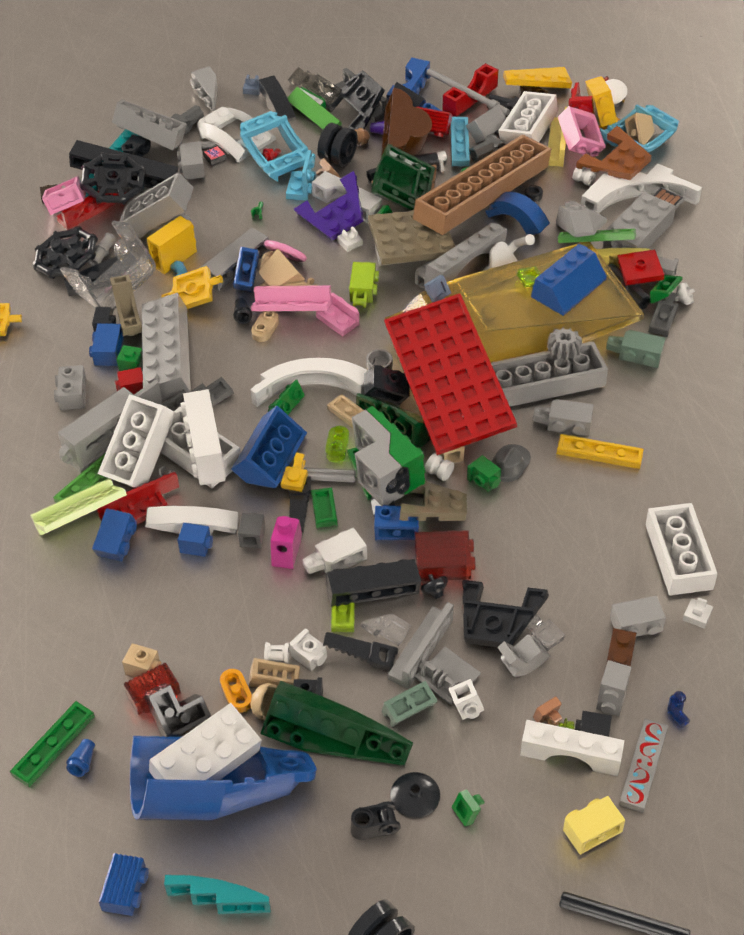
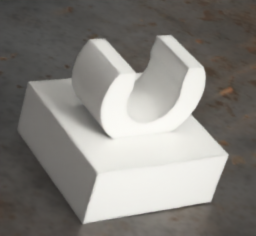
[337,227,363,252]
[683,597,713,629]

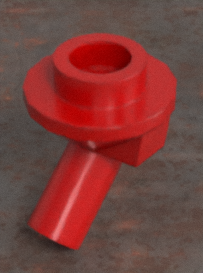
[262,148,281,162]

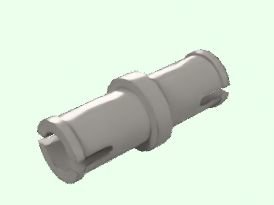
[88,233,116,266]

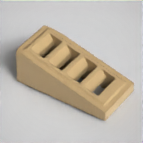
[249,658,300,687]

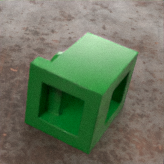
[467,455,501,491]

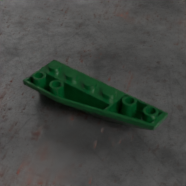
[260,681,413,766]

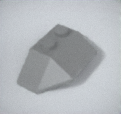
[556,201,607,237]

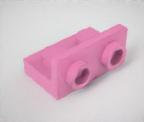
[316,293,360,337]

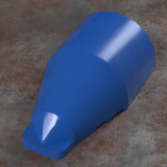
[130,736,317,821]

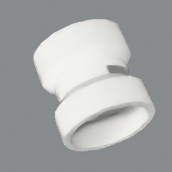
[572,167,597,186]
[425,453,454,481]

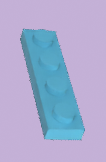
[451,117,470,167]

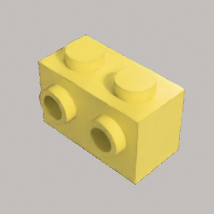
[563,796,625,855]

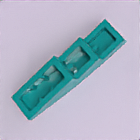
[164,875,271,914]

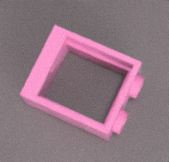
[558,106,606,158]
[42,176,86,215]

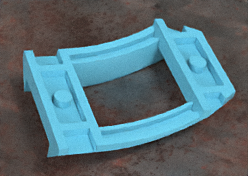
[600,104,679,153]
[240,111,315,182]

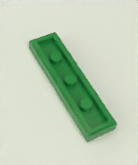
[10,701,95,788]

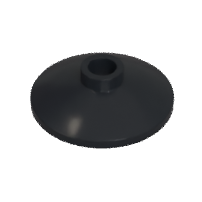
[390,772,440,819]

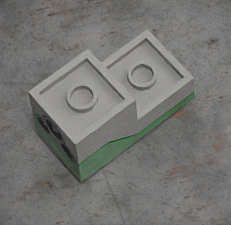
[352,406,426,506]

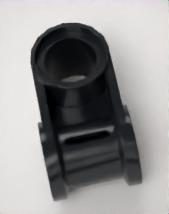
[121,134,151,157]
[351,801,401,840]

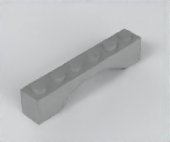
[424,222,508,286]

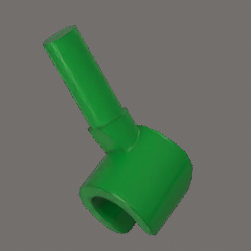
[251,201,264,220]

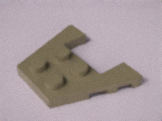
[399,481,467,521]

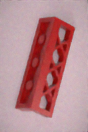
[56,191,126,230]

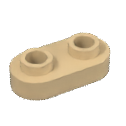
[251,311,279,342]

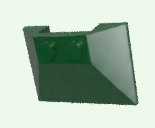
[371,144,435,211]

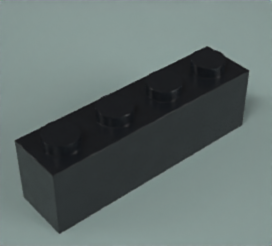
[325,559,421,607]

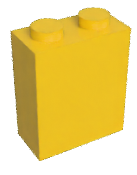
[585,76,618,127]
[147,216,197,275]

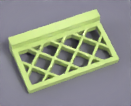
[30,478,127,535]

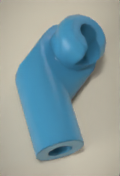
[171,261,188,276]

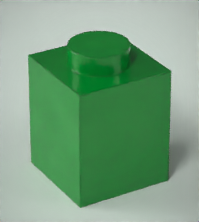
[117,345,143,371]

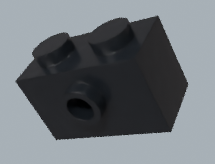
[364,365,410,405]

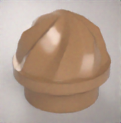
[355,128,370,146]

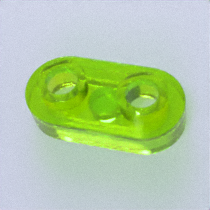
[325,425,350,462]

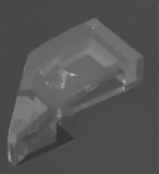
[360,614,412,646]

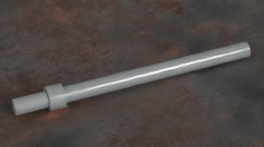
[427,68,510,116]

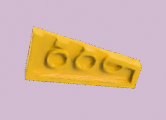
[503,67,572,89]

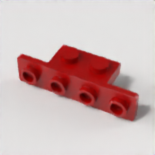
[97,472,179,524]

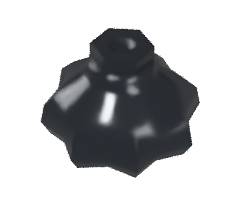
[421,574,448,599]

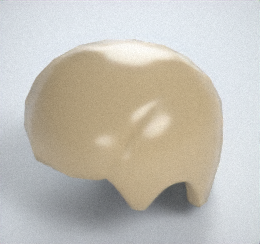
[250,683,277,721]

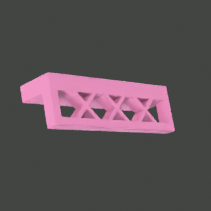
[251,285,332,311]

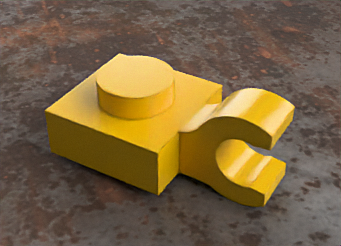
[281,453,308,492]

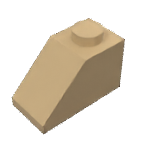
[625,113,655,145]

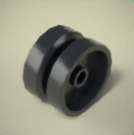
[317,122,358,168]
[348,899,415,935]

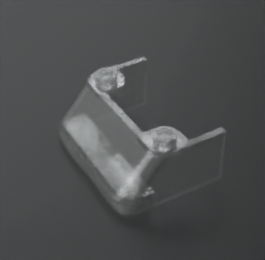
[60,221,156,310]

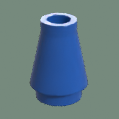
[66,739,95,777]

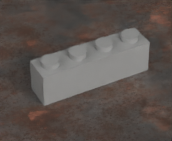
[200,228,270,291]

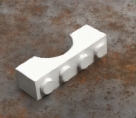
[312,171,382,224]
[520,720,625,776]

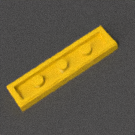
[556,434,644,469]

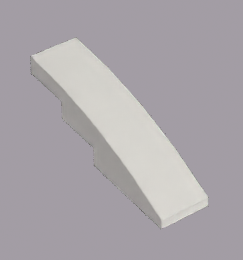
[145,506,238,535]

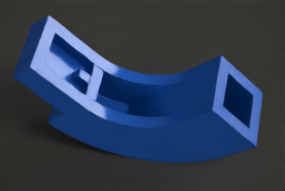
[485,192,550,235]

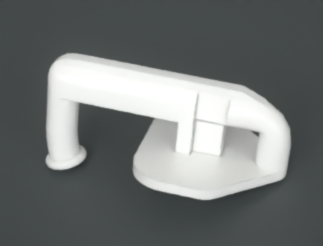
[482,234,535,281]

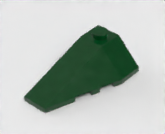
[356,393,431,448]

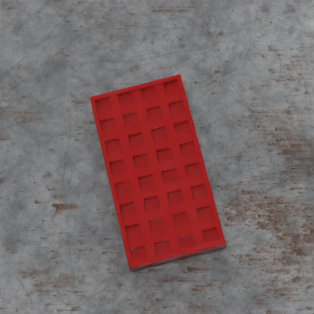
[384,293,517,456]

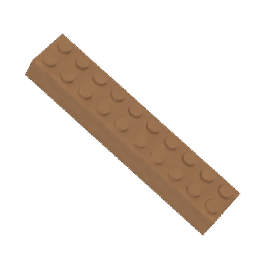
[413,135,552,235]

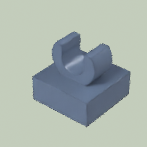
[243,74,260,95]
[424,275,451,302]

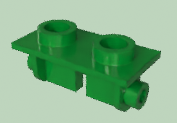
[268,379,305,415]

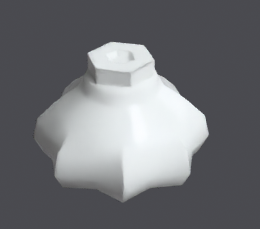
[675,282,695,305]

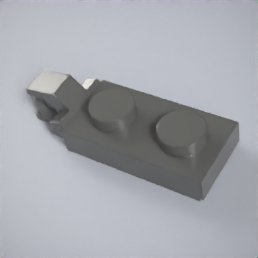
[648,293,678,337]

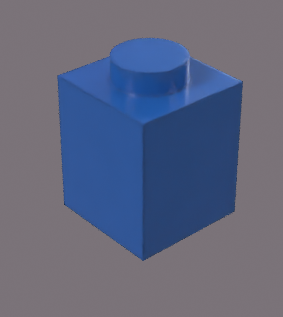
[177,522,213,557]

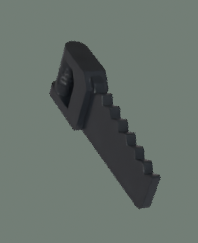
[289,476,311,532]
[323,632,398,671]

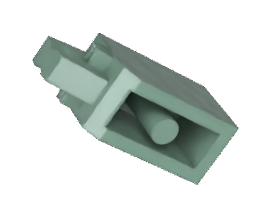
[606,330,666,368]

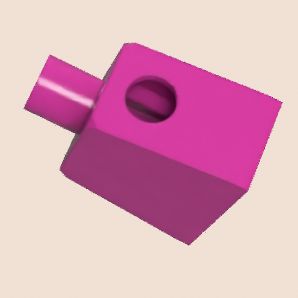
[271,516,302,569]

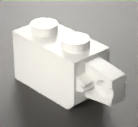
[303,527,367,574]

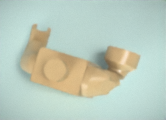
[257,249,317,286]

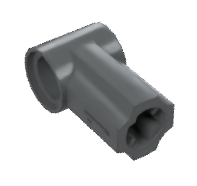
[171,105,204,135]
[469,134,506,162]

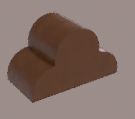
[381,88,432,157]

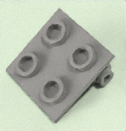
[414,647,481,705]

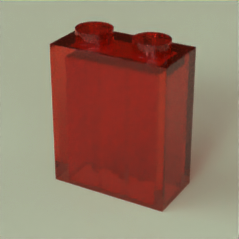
[415,530,476,581]

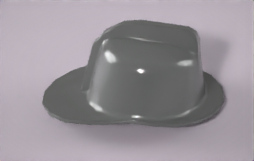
[491,444,531,482]

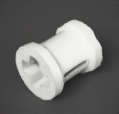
[264,642,290,664]

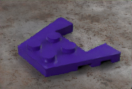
[294,171,364,241]

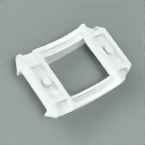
[197,106,277,163]

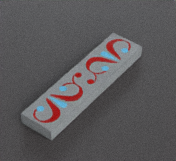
[619,719,668,813]

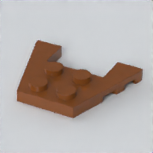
[576,126,652,180]

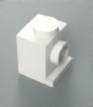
[289,628,327,671]
[449,679,484,720]

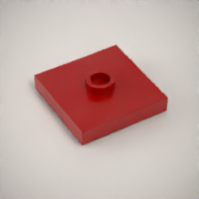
[617,249,664,286]

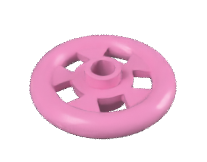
[264,240,307,262]

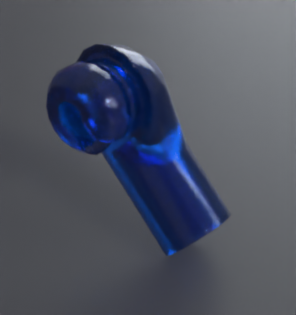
[667,691,690,728]

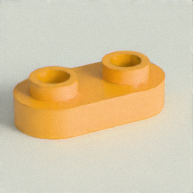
[220,669,252,713]

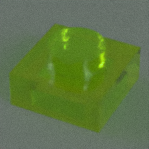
[517,266,541,288]

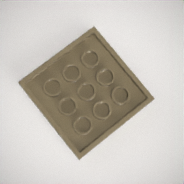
[368,210,455,265]

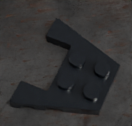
[323,70,385,130]
[462,580,549,647]

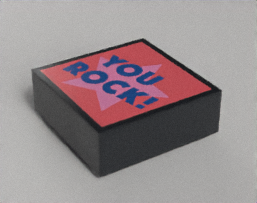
[203,146,227,166]

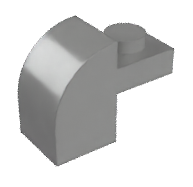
[497,634,550,677]

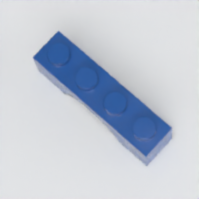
[386,57,431,100]

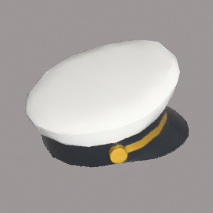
[605,79,627,108]

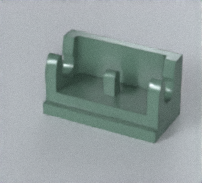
[381,681,438,727]

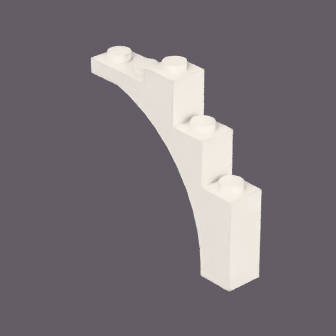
[581,164,702,213]

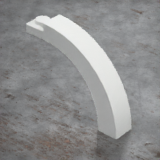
[250,358,368,407]

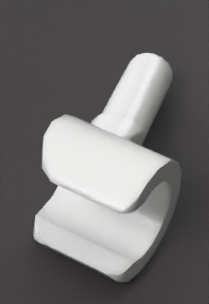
[437,151,447,174]

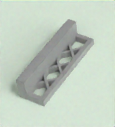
[388,602,454,689]

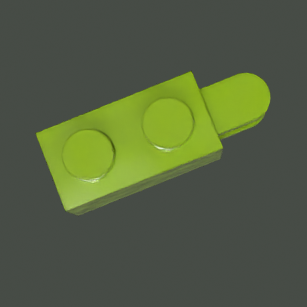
[349,262,379,308]

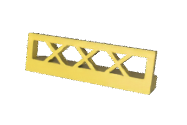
[548,107,567,167]

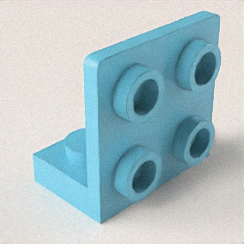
[286,150,316,201]

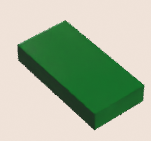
[311,487,338,528]

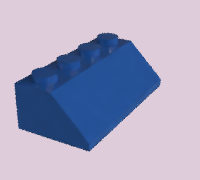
[531,244,607,316]
[231,406,307,488]

